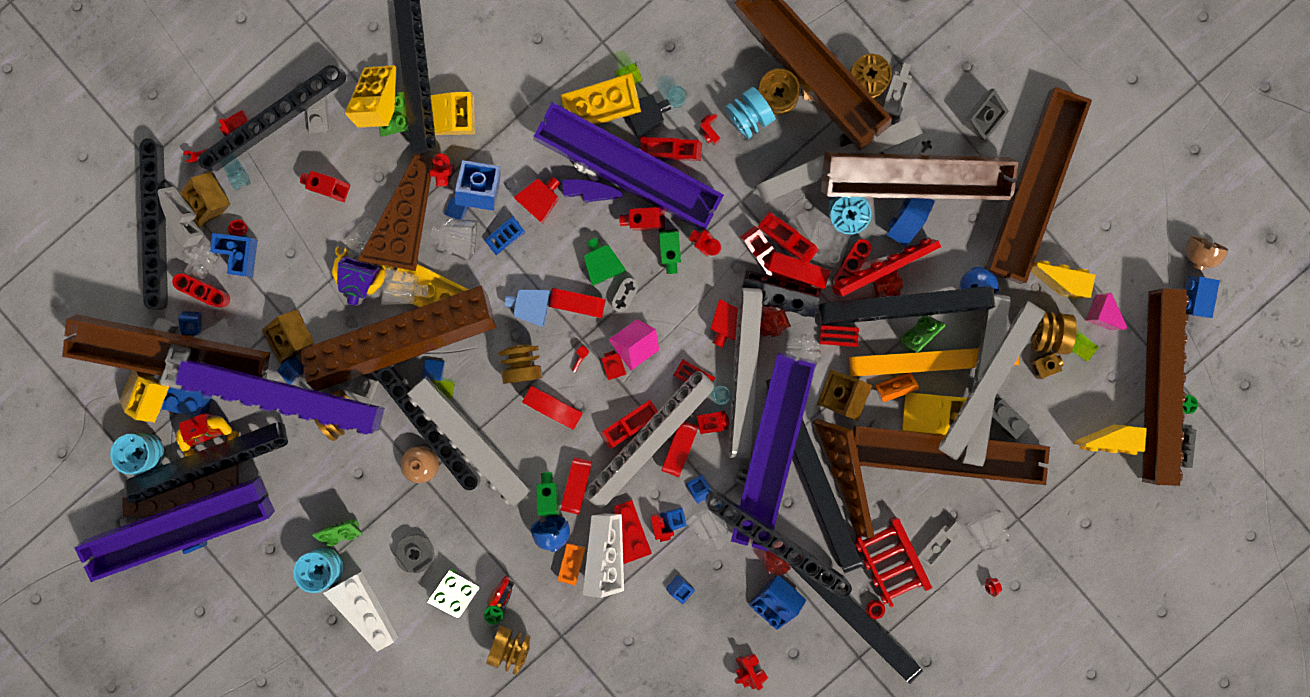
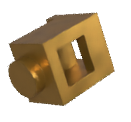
[1030,353,1064,379]

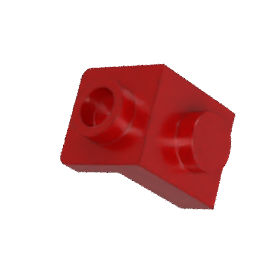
[700,114,721,146]

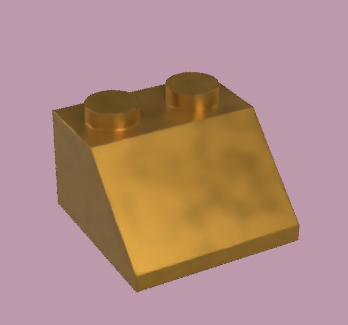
[179,171,230,227]
[262,309,314,363]
[817,369,873,421]

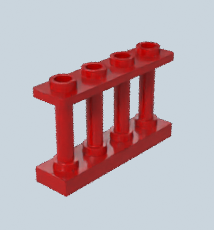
[854,516,933,608]

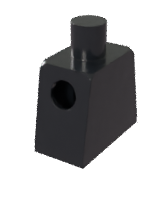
[628,95,672,139]

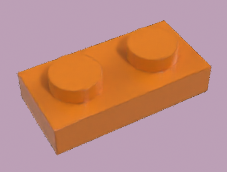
[875,372,919,403]
[557,543,586,586]

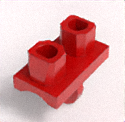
[430,153,454,186]
[688,230,722,257]
[734,654,768,691]

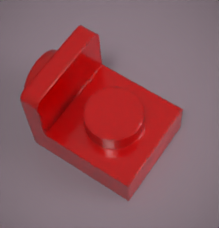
[218,110,249,136]
[601,350,627,380]
[697,410,729,434]
[651,513,674,542]

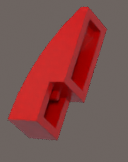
[640,137,702,161]
[757,212,819,265]
[740,226,787,280]
[767,251,831,289]
[522,385,583,430]
[599,400,658,449]

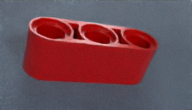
[832,239,871,286]
[172,273,230,308]
[548,288,606,318]
[661,421,699,478]
[560,457,592,515]

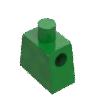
[659,229,681,274]
[584,238,626,286]
[536,472,560,517]

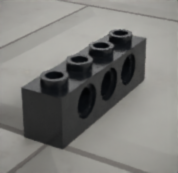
[741,270,821,318]

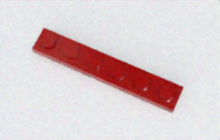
[832,237,941,296]

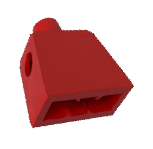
[300,171,351,203]
[514,176,561,224]
[619,207,665,231]
[710,299,738,348]

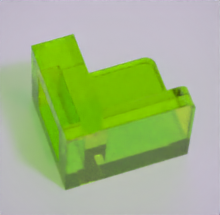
[614,62,643,84]
[1071,333,1099,362]
[430,379,455,401]

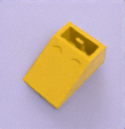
[345,65,396,127]
[431,92,475,135]
[1031,260,1095,299]
[120,370,169,422]
[902,393,967,435]
[1073,424,1146,455]

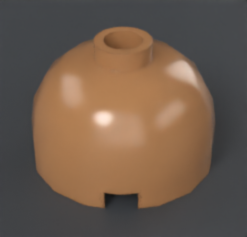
[1186,236,1228,270]
[400,445,439,484]

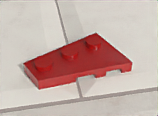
[614,499,652,564]

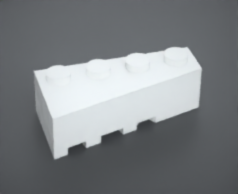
[583,513,624,598]
[323,571,399,652]

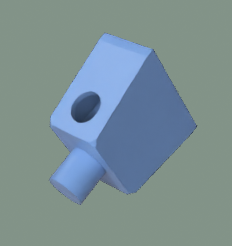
[504,290,551,327]

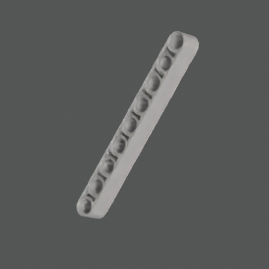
[757,116,923,204]
[728,288,762,458]
[961,294,1010,466]
[938,301,1045,460]
[584,371,714,508]

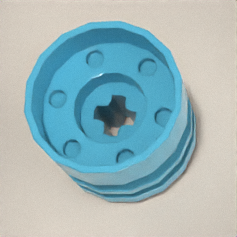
[725,87,775,139]
[828,196,872,235]
[110,433,164,474]
[293,547,344,593]

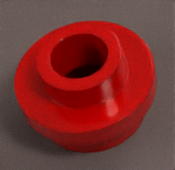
[228,220,248,237]
[985,578,1002,597]
[866,600,885,619]

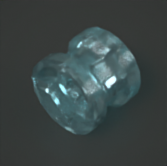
[667,86,686,108]
[227,167,251,191]
[711,385,731,405]

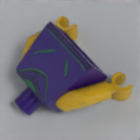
[331,247,393,305]

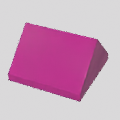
[1085,292,1127,330]
[608,320,659,371]

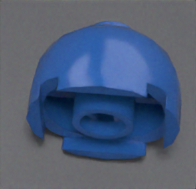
[959,267,999,294]
[530,516,570,552]

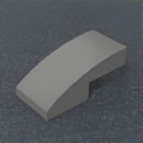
[160,344,192,389]
[334,375,379,400]

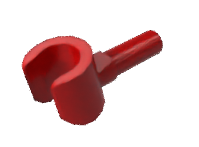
[183,148,209,163]
[572,345,589,372]

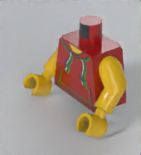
[175,414,240,457]

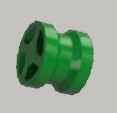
[1183,395,1198,414]
[484,605,505,625]

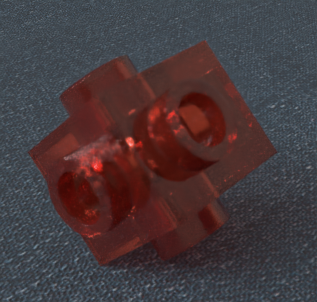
[874,270,904,297]
[760,309,791,338]
[763,546,791,576]

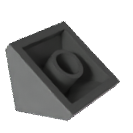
[962,88,1009,141]

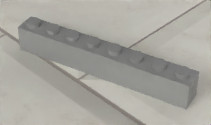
[408,376,531,507]

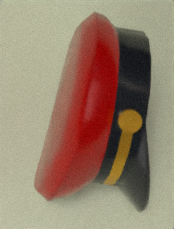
[487,576,514,611]

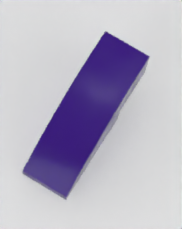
[562,179,623,203]

